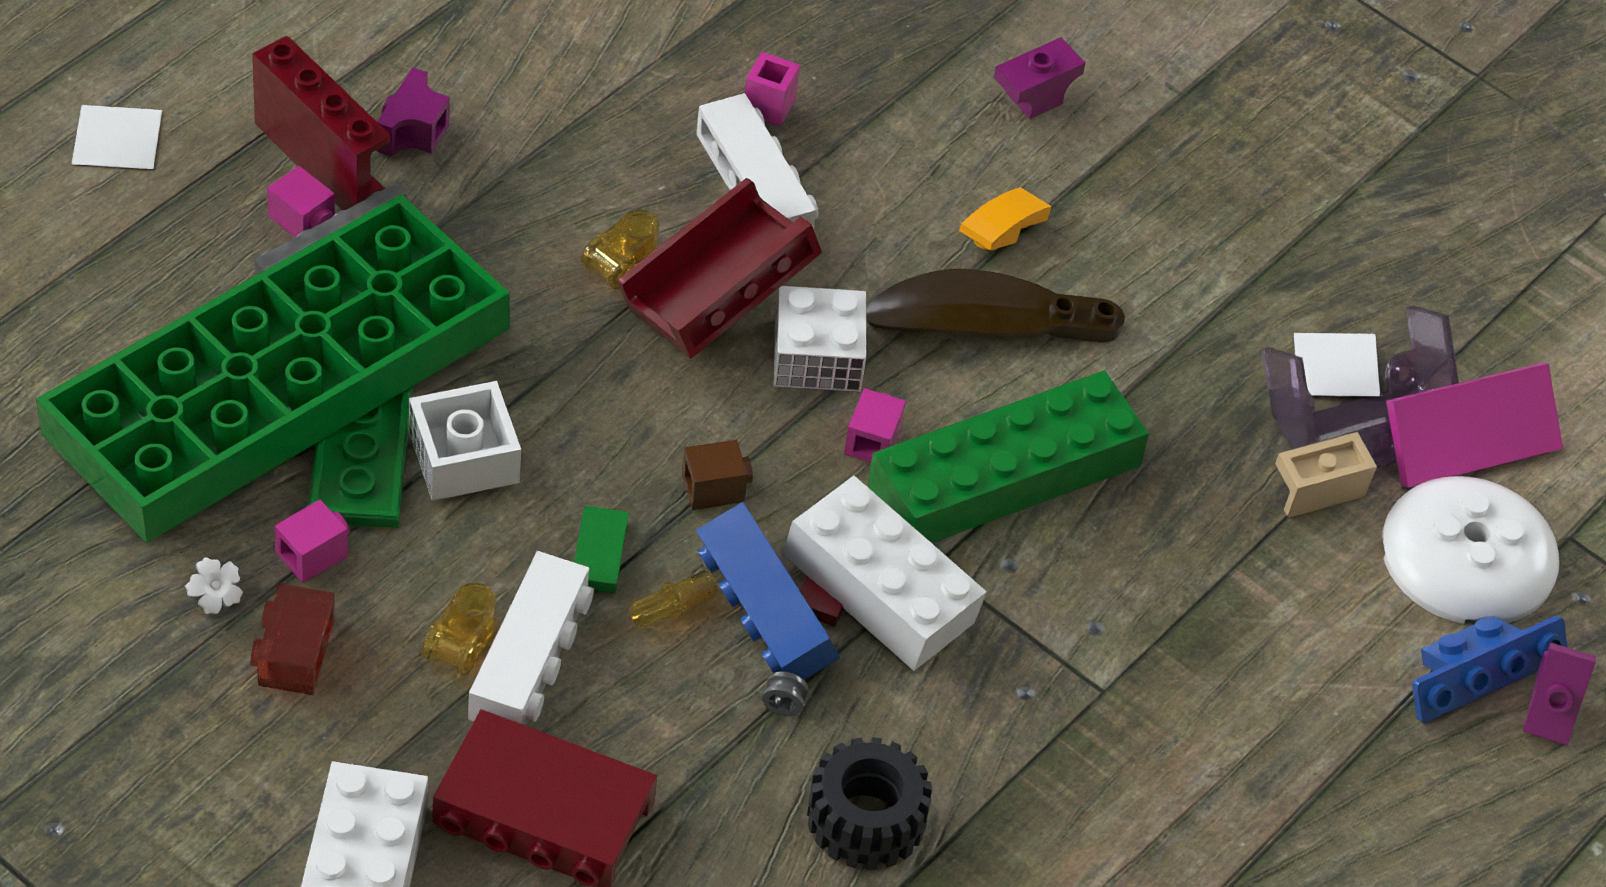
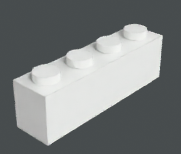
[696,93,819,230]
[468,551,594,726]

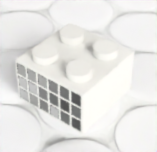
[774,286,866,392]
[409,381,521,501]

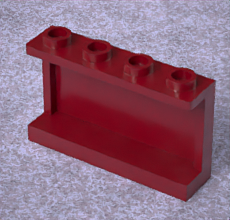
[252,36,390,210]
[618,178,822,359]
[432,709,658,887]

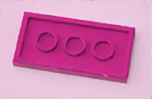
[1386,363,1563,488]

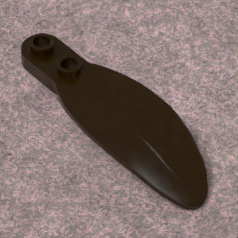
[866,269,1125,342]

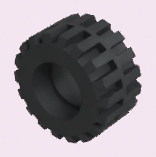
[807,737,932,870]

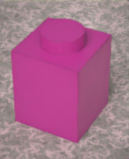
[745,52,800,126]
[267,166,335,237]
[844,388,906,463]
[275,500,350,583]

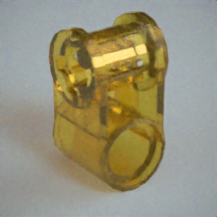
[580,209,659,290]
[421,582,496,676]

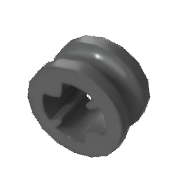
[762,672,809,716]

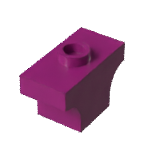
[994,37,1086,119]
[377,67,450,157]
[1523,643,1596,745]

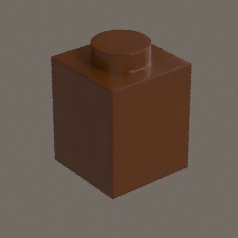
[682,440,753,510]

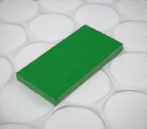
[308,386,413,528]

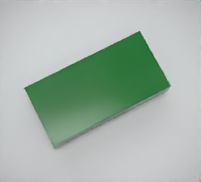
[574,505,629,593]

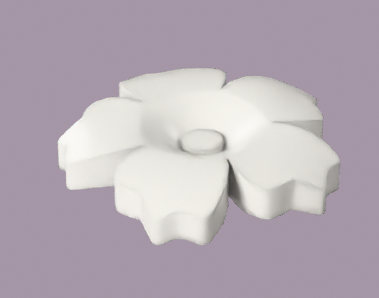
[185,557,243,614]

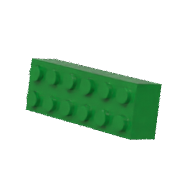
[867,370,1149,543]

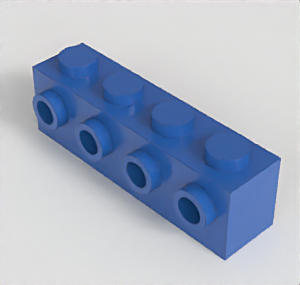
[696,502,840,680]

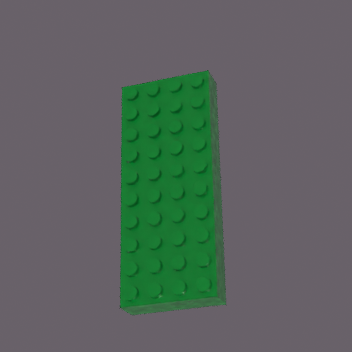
[36,194,510,543]

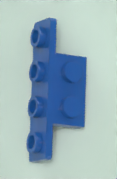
[1412,616,1567,723]

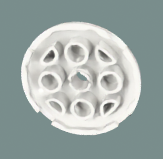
[1382,476,1559,624]

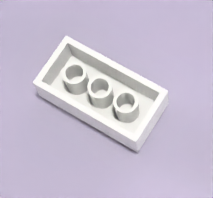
[782,476,987,671]
[301,761,428,887]

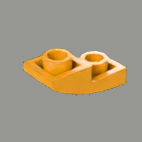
[959,187,1052,251]

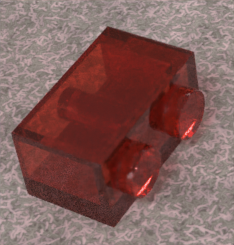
[250,583,335,696]

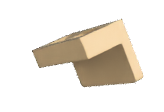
[1275,432,1377,518]

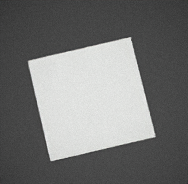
[72,105,162,169]
[1294,333,1380,396]

